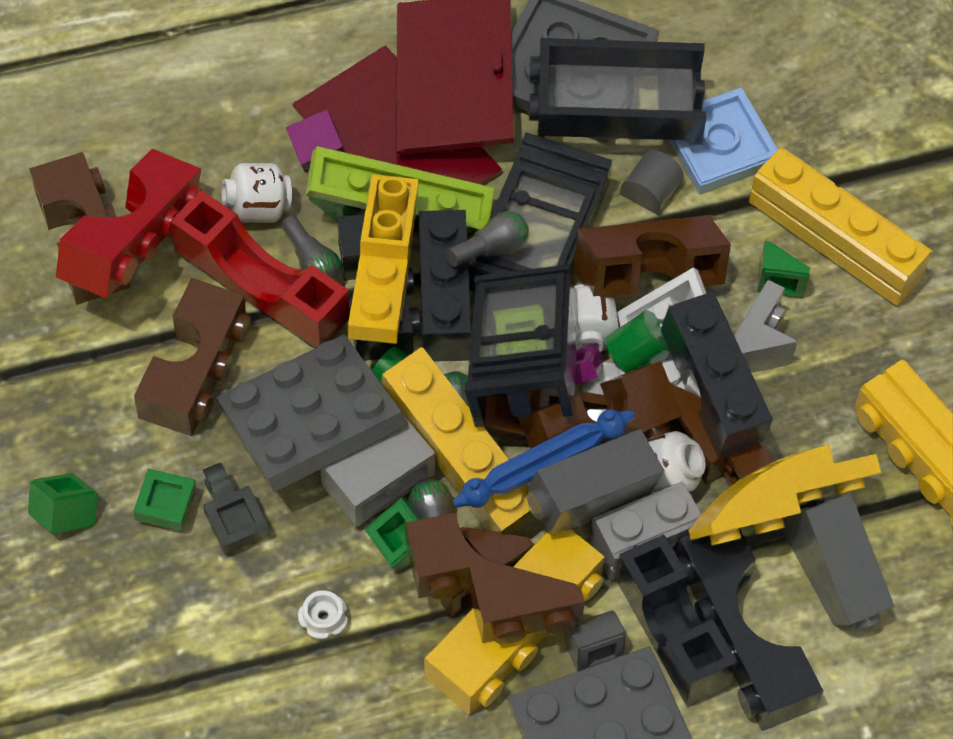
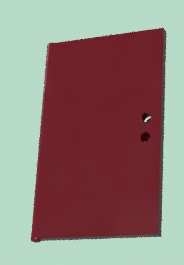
[396,0,515,155]
[293,45,502,234]

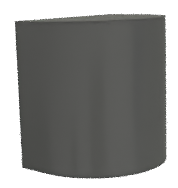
[620,150,683,215]
[564,610,625,672]

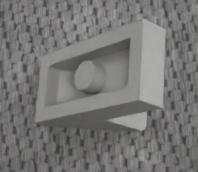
[734,280,797,373]

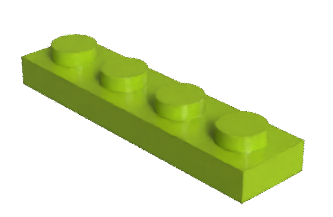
[305,146,494,234]

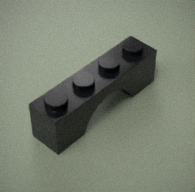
[676,528,824,731]

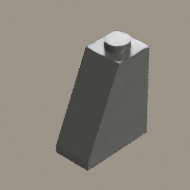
[526,429,665,534]
[781,493,895,631]

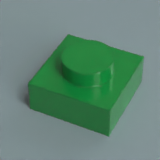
[133,469,197,531]

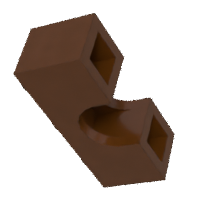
[29,152,130,305]
[574,215,731,298]
[134,278,251,436]
[518,361,682,449]

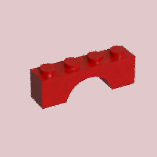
[56,149,203,299]
[170,190,350,348]

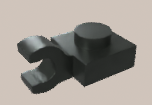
[203,462,269,554]

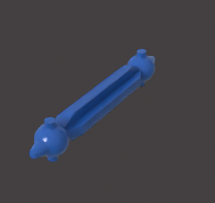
[453,410,635,508]

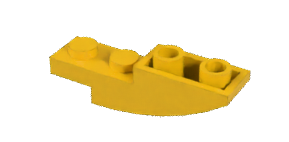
[348,175,419,344]
[689,444,882,545]

